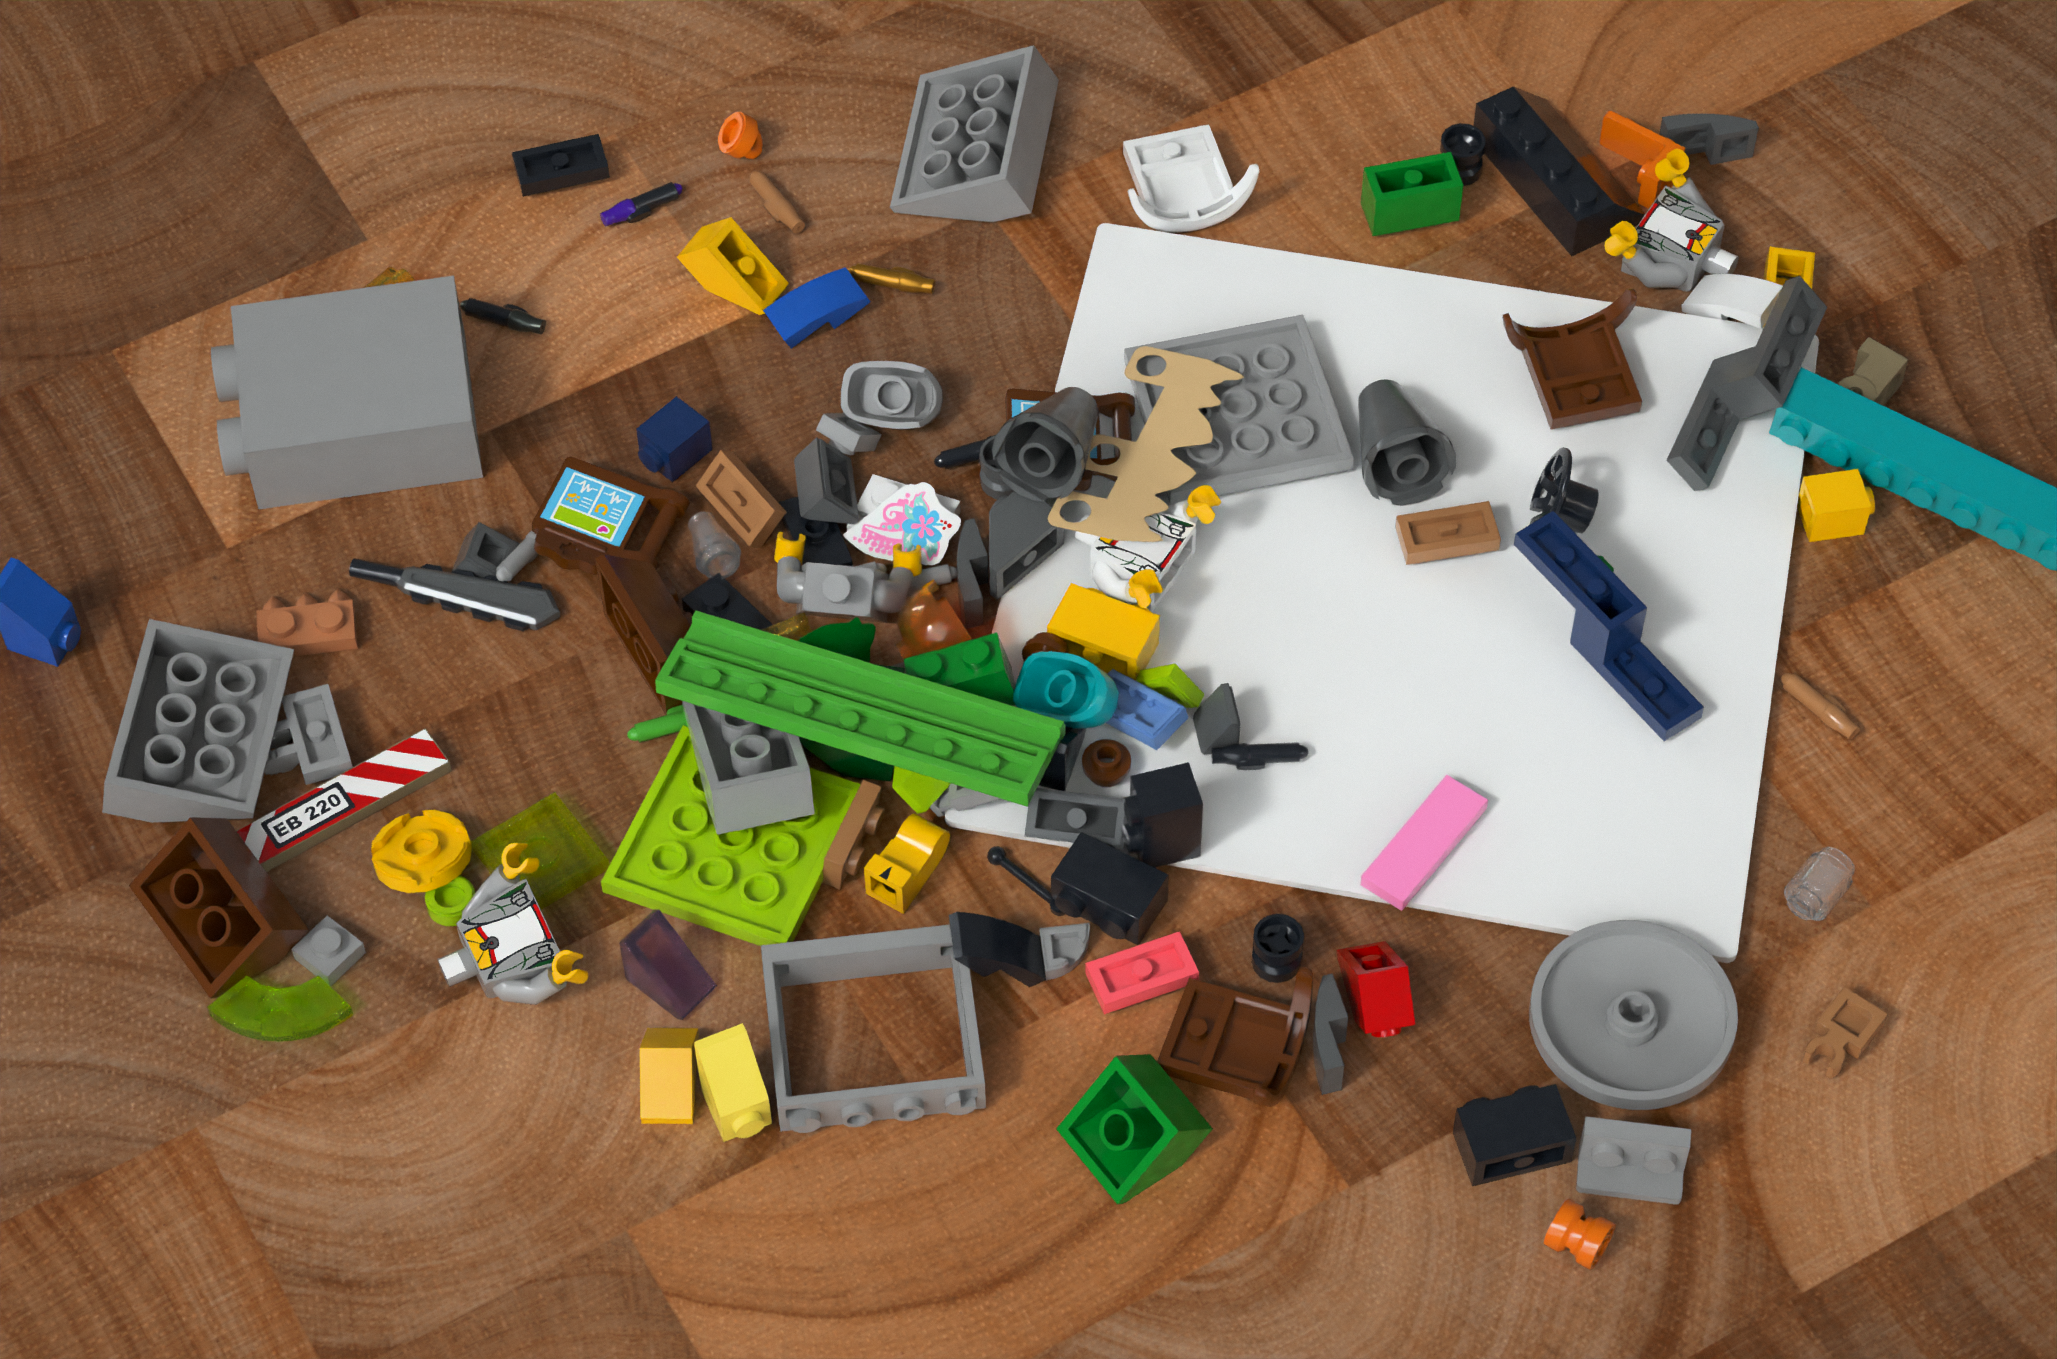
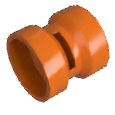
[1543,1198,1616,1270]

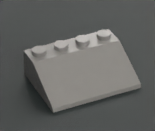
[890,45,1059,222]
[102,619,294,823]

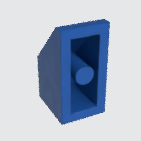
[0,557,81,667]

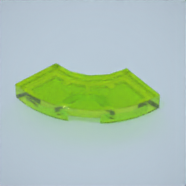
[207,975,353,1042]

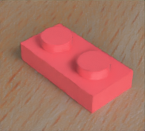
[1085,931,1199,1014]

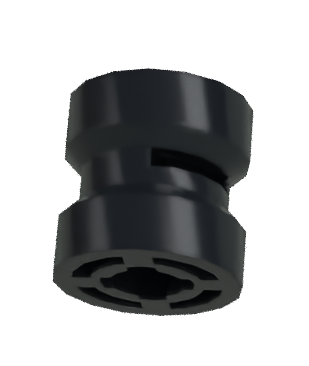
[1440,123,1485,186]
[1251,914,1304,983]

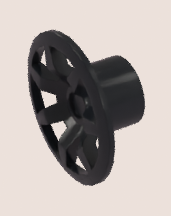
[1529,447,1599,534]

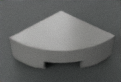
[1039,923,1090,980]

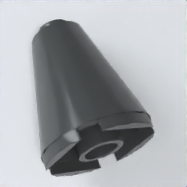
[1358,379,1456,506]
[992,387,1099,502]

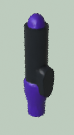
[600,182,683,227]

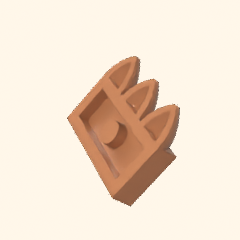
[256,588,358,657]

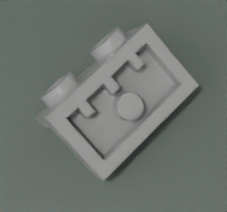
[1576,1116,1691,1204]

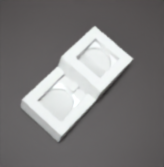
[1681,274,1783,329]

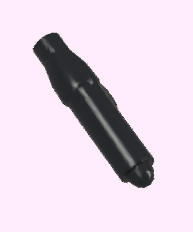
[934,435,996,470]
[1211,742,1309,770]

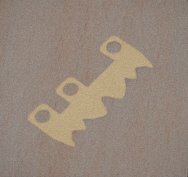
[1048,346,1244,542]

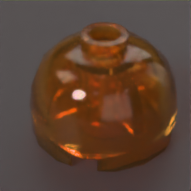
[895,579,972,659]

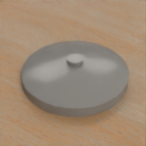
[1529,920,1738,1110]

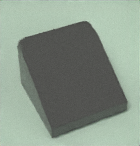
[452,522,520,578]
[1193,683,1240,755]

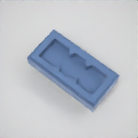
[1106,669,1188,750]

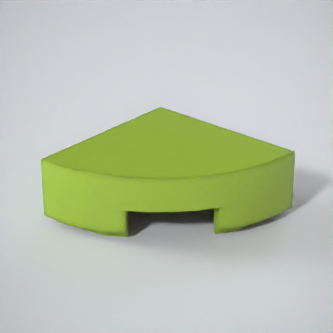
[1136,663,1204,708]

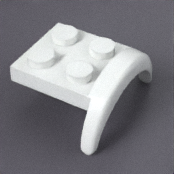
[1123,124,1260,233]

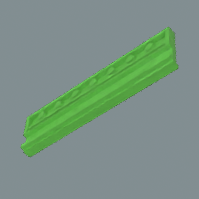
[655,611,1066,807]

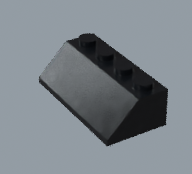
[1473,86,1645,256]

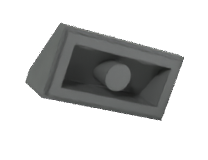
[794,437,859,524]
[1024,788,1128,849]

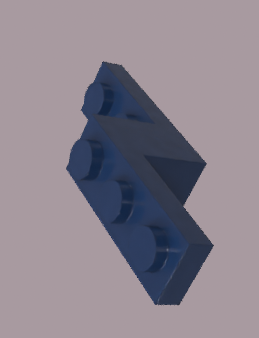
[1514,511,1704,741]

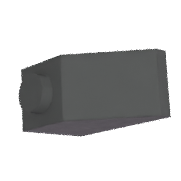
[989,491,1064,600]

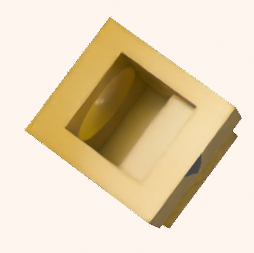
[864,813,950,914]

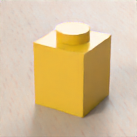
[1797,469,1875,542]

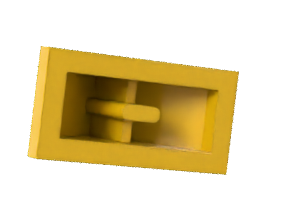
[640,1028,699,1124]

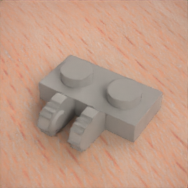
[264,684,352,785]

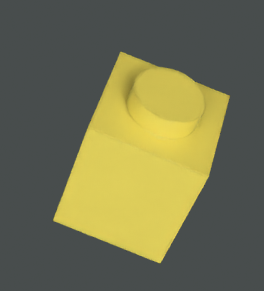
[694,1023,772,1142]

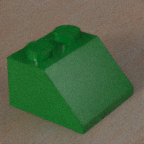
[1056,1054,1213,1205]

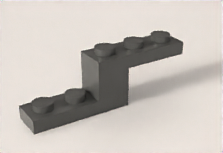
[1666,276,1827,491]

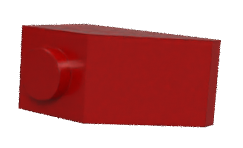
[1336,941,1415,1037]

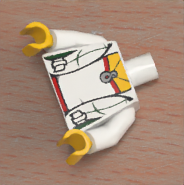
[1075,485,1221,613]

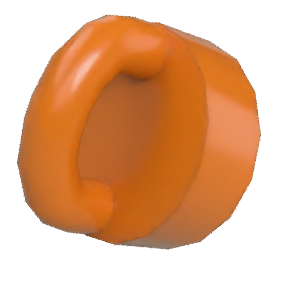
[718,112,763,159]

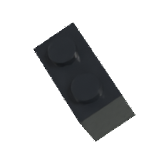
[1123,762,1203,868]
[1051,832,1169,945]
[1453,1084,1576,1187]

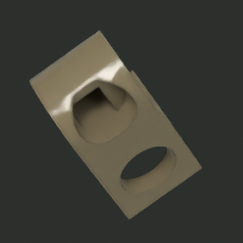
[1838,337,1908,406]

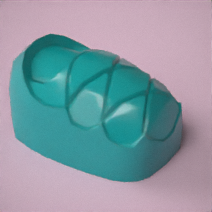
[1013,651,1119,729]

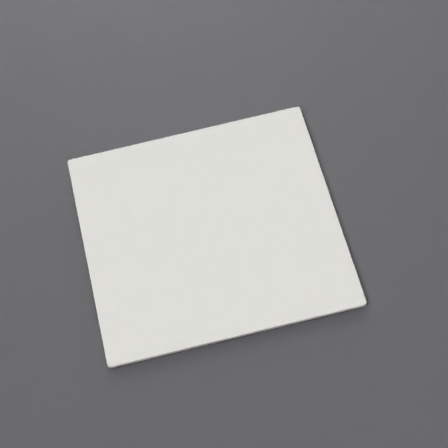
[945,223,1819,963]

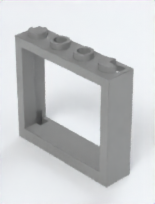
[761,924,986,1133]

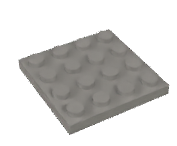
[1124,314,1354,505]

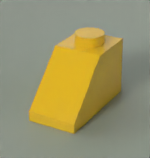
[677,217,789,315]

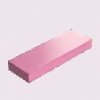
[1360,775,1488,911]

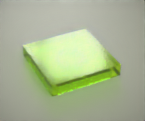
[471,792,609,910]

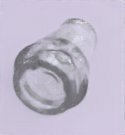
[688,512,741,578]

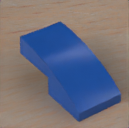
[763,267,871,349]

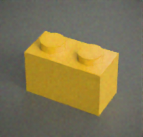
[1047,583,1160,681]

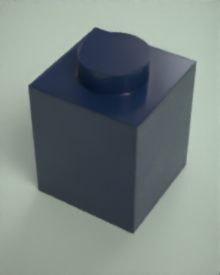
[636,396,713,483]

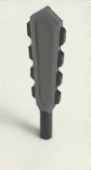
[349,558,560,632]

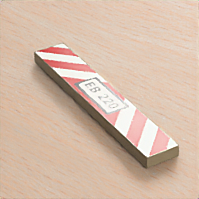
[236,728,452,872]

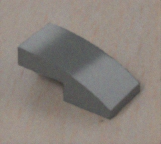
[1659,114,1759,165]
[957,518,988,629]
[1313,973,1348,1095]

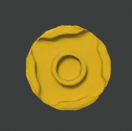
[371,810,472,893]

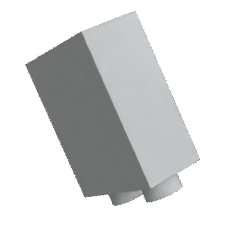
[211,276,483,509]

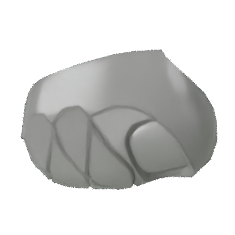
[841,361,943,429]

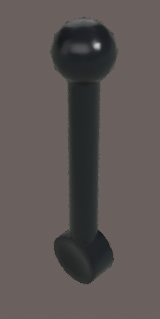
[987,846,1065,916]

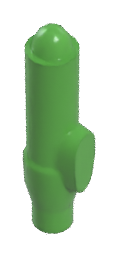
[627,705,688,743]

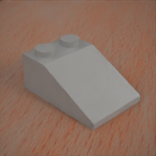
[682,701,815,835]

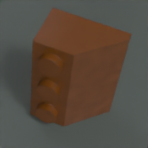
[595,554,692,715]
[129,817,309,998]

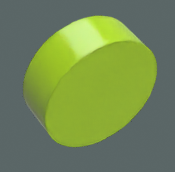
[425,875,475,926]

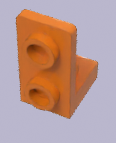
[1599,111,1686,209]

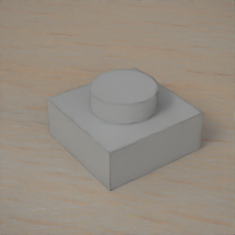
[816,413,882,455]
[292,915,366,987]

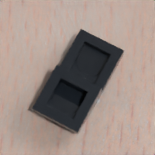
[949,912,1046,987]

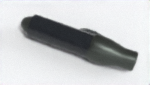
[460,298,546,334]

